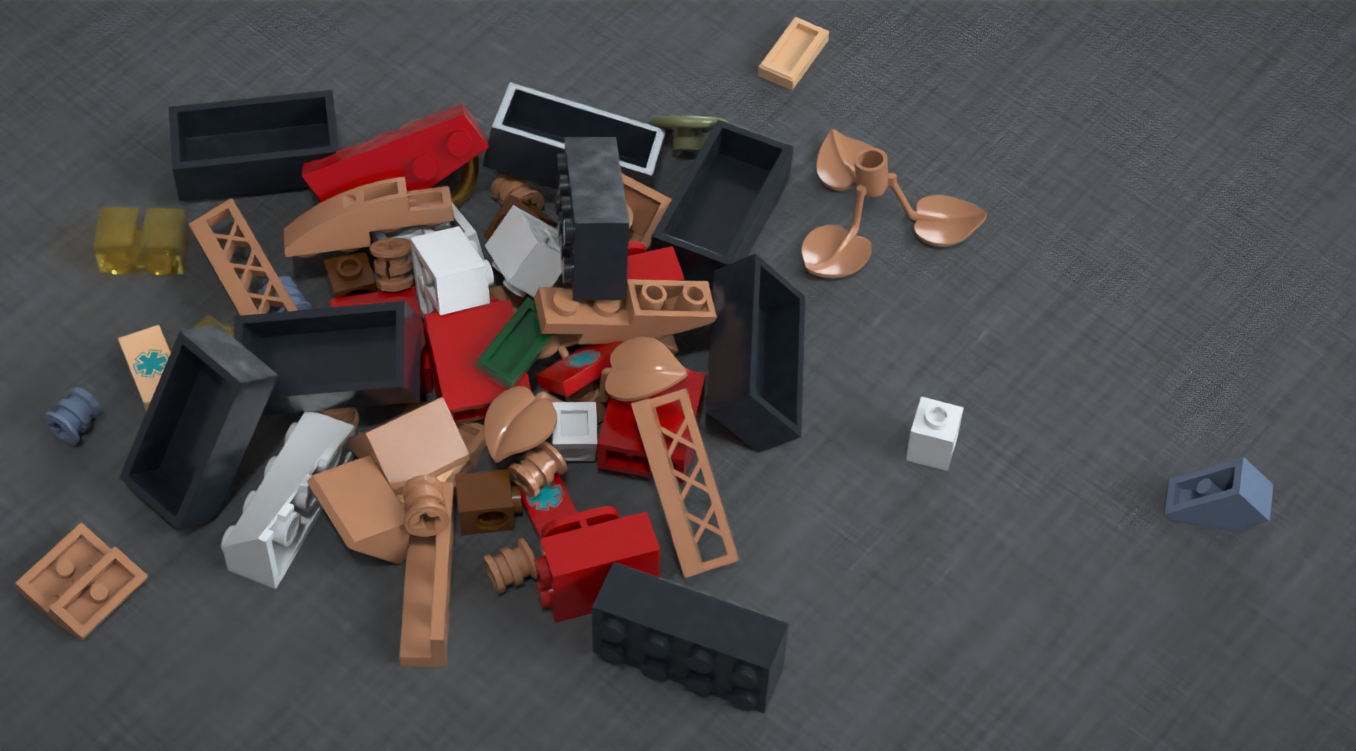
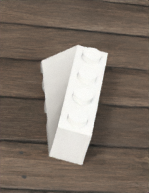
[221,411,355,589]

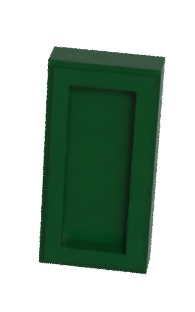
[475,297,556,390]

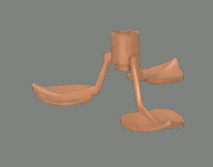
[802,129,987,278]
[484,334,687,463]

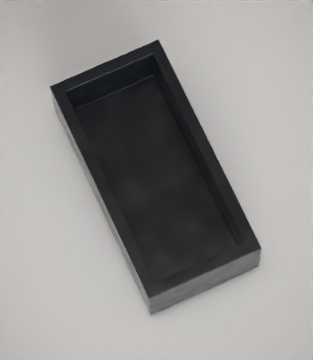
[482,82,666,189]
[169,90,340,201]
[651,119,794,290]
[555,137,629,300]
[706,253,805,453]
[234,301,421,415]
[119,324,278,530]
[592,562,789,714]

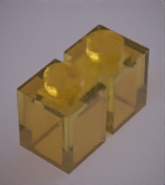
[93,207,190,275]

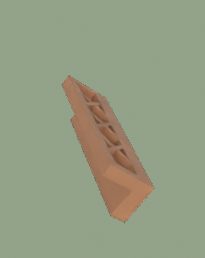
[189,198,298,316]
[631,388,740,578]
[399,482,456,667]

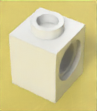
[906,397,964,471]
[551,402,597,461]

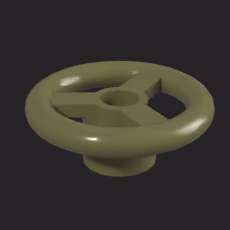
[649,116,729,151]

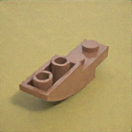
[283,176,454,258]
[534,279,717,344]

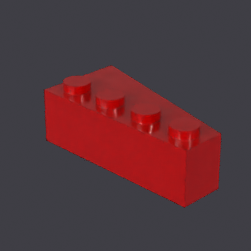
[302,103,489,202]

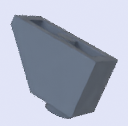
[1164,457,1273,531]

